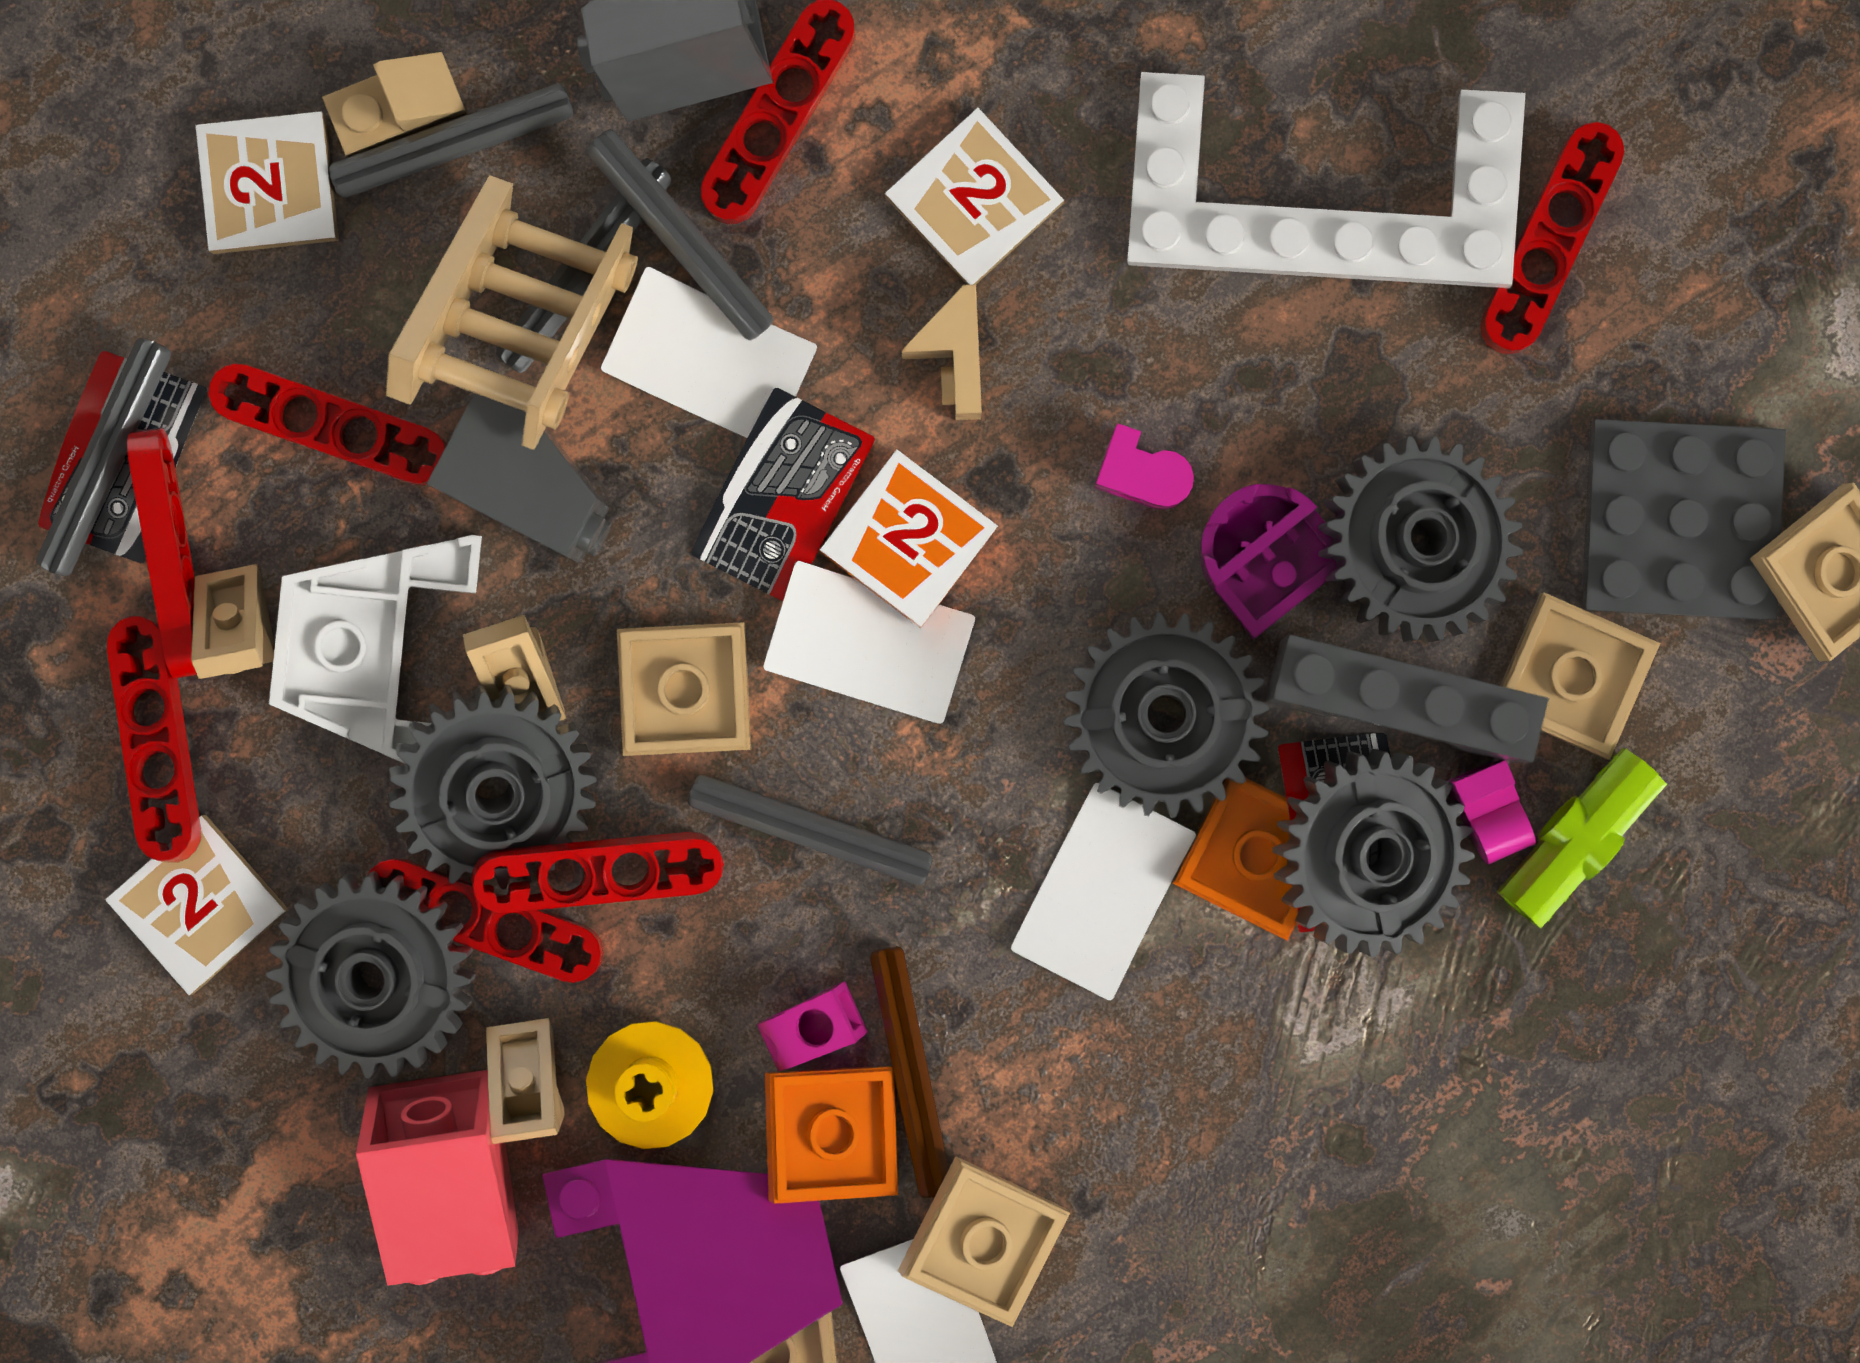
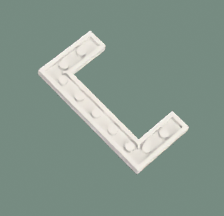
[1128,72,1526,288]

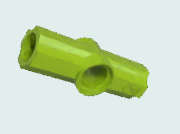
[1496,748,1667,928]

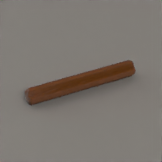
[870,946,949,1198]

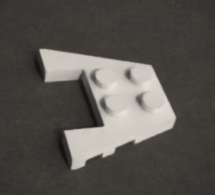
[269,535,482,764]

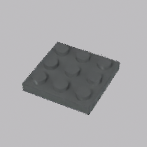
[1581,419,1786,621]

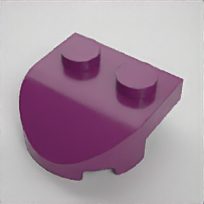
[1200,484,1337,639]

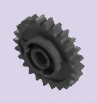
[1318,436,1523,643]
[1064,612,1270,818]
[388,685,597,890]
[1272,749,1475,957]
[266,871,476,1079]

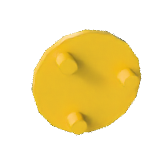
[586,1021,714,1149]

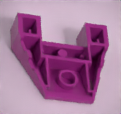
[542,1159,843,1363]

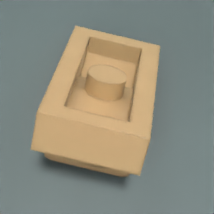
[322,52,467,158]
[902,285,982,420]
[191,564,275,679]
[463,615,566,721]
[486,1018,565,1144]

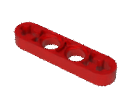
[701,0,855,224]
[1480,122,1624,354]
[208,363,447,486]
[127,428,197,679]
[107,616,201,863]
[471,832,724,913]
[367,858,604,983]

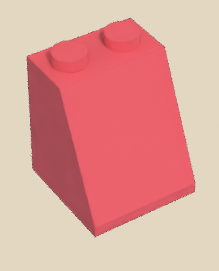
[356,1069,519,1286]

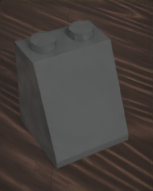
[577,0,773,122]
[427,368,612,564]

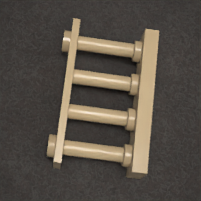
[386,175,638,450]

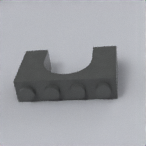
[1265,634,1549,763]

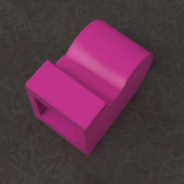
[1094,423,1194,510]
[1446,760,1536,865]
[756,981,868,1071]

